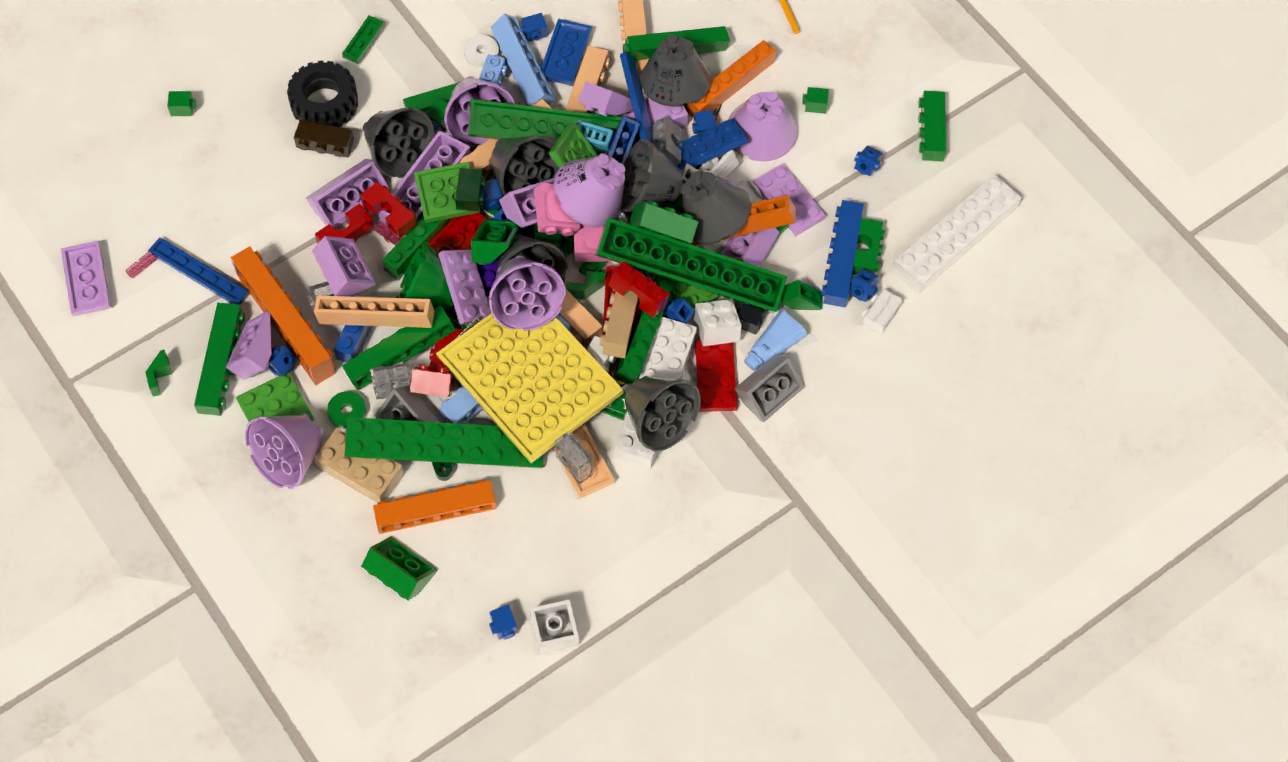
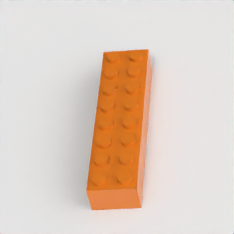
[230,246,335,385]

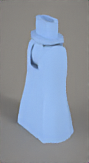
[744,310,807,371]

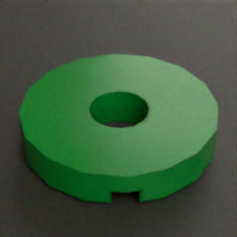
[327,391,366,429]

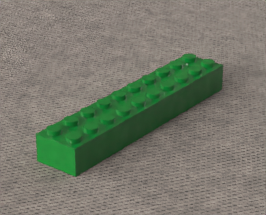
[595,218,788,313]

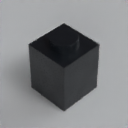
[736,303,764,335]

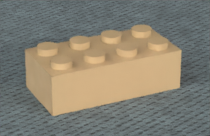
[314,428,404,503]

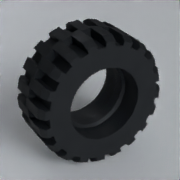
[287,60,358,127]

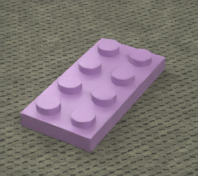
[753,164,826,236]
[61,241,111,316]
[438,250,491,325]

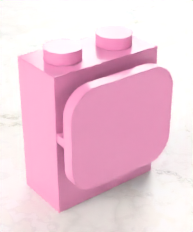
[534,183,580,236]
[574,219,618,262]

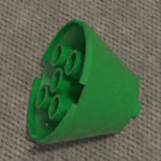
[396,240,453,310]

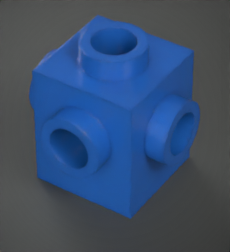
[854,145,883,176]
[850,269,879,302]
[663,299,695,324]
[268,345,298,376]

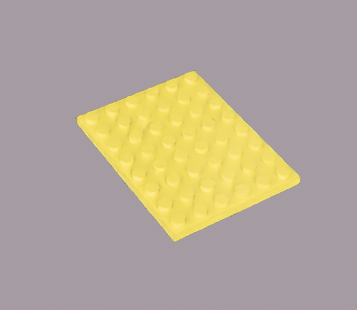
[436,313,624,463]

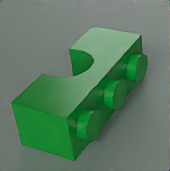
[852,218,885,275]

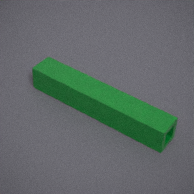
[623,26,730,61]

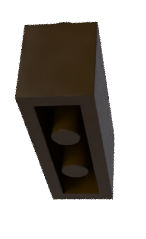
[294,120,354,157]

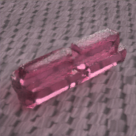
[126,252,156,278]

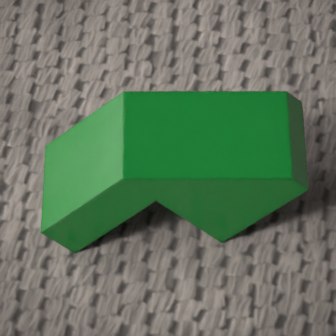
[566,271,606,299]
[145,349,172,397]

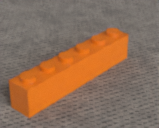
[686,40,776,118]
[689,195,796,246]
[373,480,496,534]

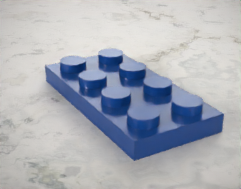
[541,18,592,86]
[675,118,748,169]

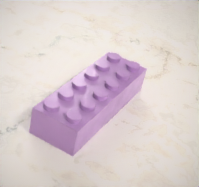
[379,131,471,235]

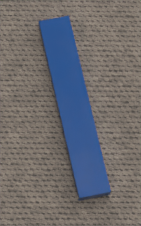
[620,52,653,144]
[148,237,250,305]

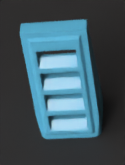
[577,120,614,151]

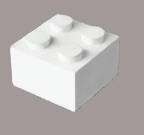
[694,299,742,346]
[530,599,579,654]

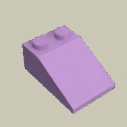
[578,81,633,117]
[624,98,688,130]
[226,311,271,380]

